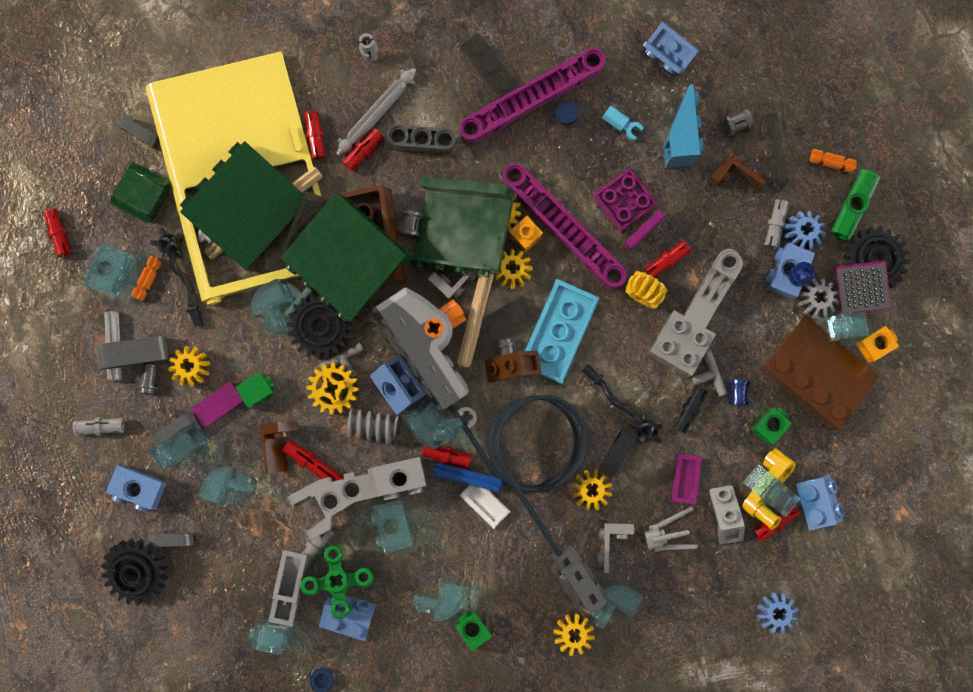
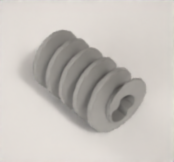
[347,408,399,445]

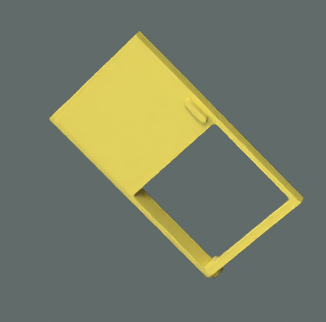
[146,51,322,306]

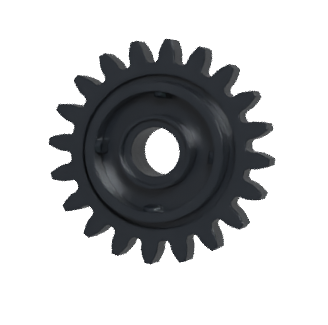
[842,226,911,289]
[286,294,353,359]
[101,538,169,606]

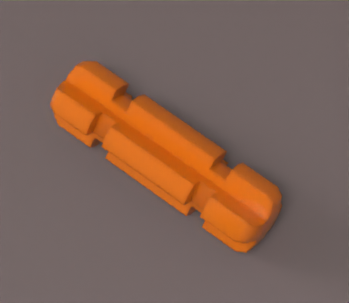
[810,149,857,173]
[131,256,162,301]

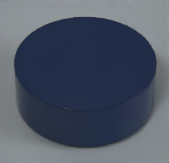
[555,100,579,125]
[310,667,335,692]

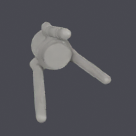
[644,506,698,552]

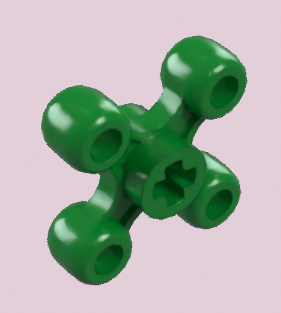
[300,545,374,619]

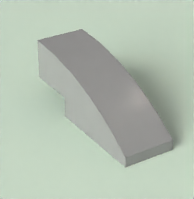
[268,550,307,627]

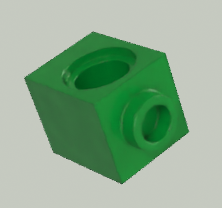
[235,372,276,409]
[751,407,792,446]
[455,611,492,652]

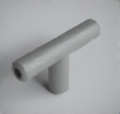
[283,281,316,319]
[319,342,364,379]
[692,350,728,397]

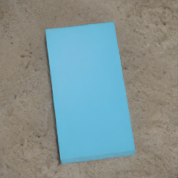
[525,279,600,385]

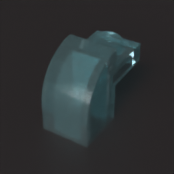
[251,279,295,335]
[826,312,869,342]
[403,403,463,449]
[149,422,210,470]
[743,464,801,517]
[198,467,257,505]
[411,580,466,621]
[592,584,644,629]

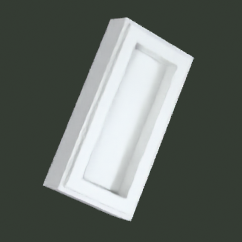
[460,485,510,529]

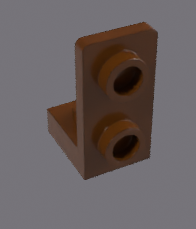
[708,154,766,190]
[485,350,541,383]
[260,421,298,473]

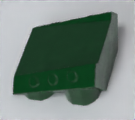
[110,163,170,222]

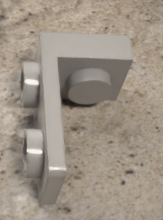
[428,271,478,301]
[709,485,745,545]
[598,523,634,573]

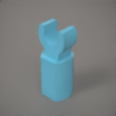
[602,105,644,142]

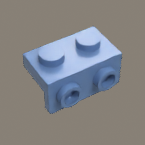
[643,22,700,75]
[796,475,844,531]
[319,593,376,641]

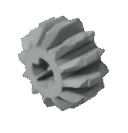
[798,278,840,319]

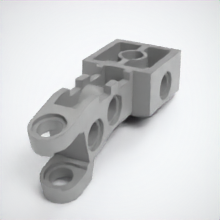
[647,248,743,378]
[287,457,427,540]

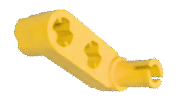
[742,448,796,530]

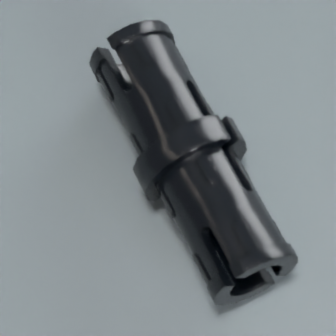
[672,385,709,434]

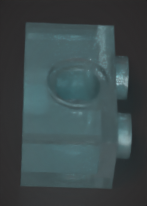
[83,242,135,299]
[370,499,414,554]
[248,619,291,655]

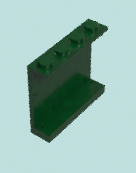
[180,141,309,270]
[408,176,515,278]
[281,192,412,322]

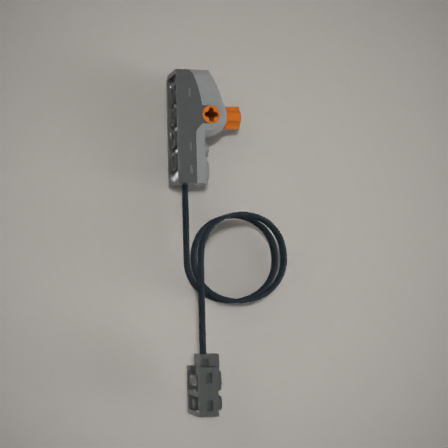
[371,288,607,615]

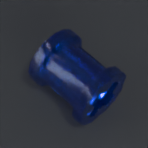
[788,262,815,287]
[727,380,751,406]

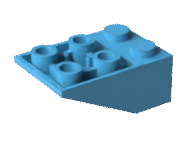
[663,84,703,168]

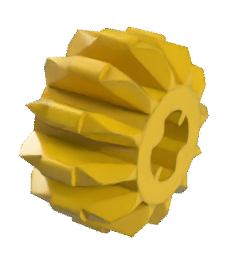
[495,248,533,289]
[625,271,667,309]
[169,346,210,387]
[571,470,612,510]
[553,613,595,656]

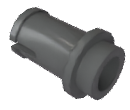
[496,338,515,356]
[137,364,158,395]

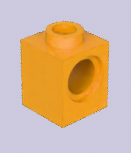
[509,216,543,253]
[856,326,899,363]

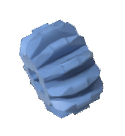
[785,211,826,251]
[757,592,799,634]

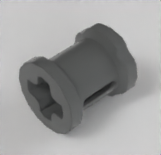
[724,109,754,136]
[398,210,423,239]

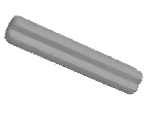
[104,311,122,381]

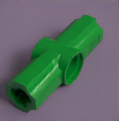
[830,169,881,241]

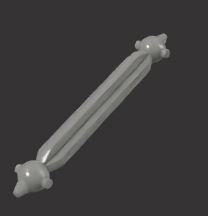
[336,68,416,156]

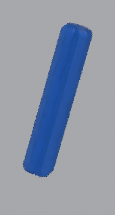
[433,463,503,492]

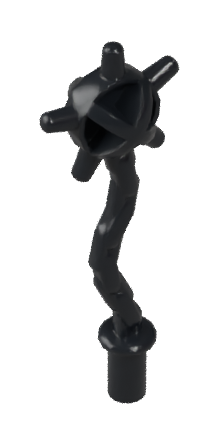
[150,228,204,327]
[582,364,662,444]

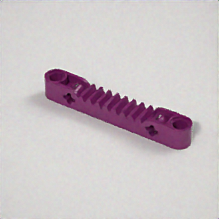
[459,48,605,145]
[503,163,627,290]

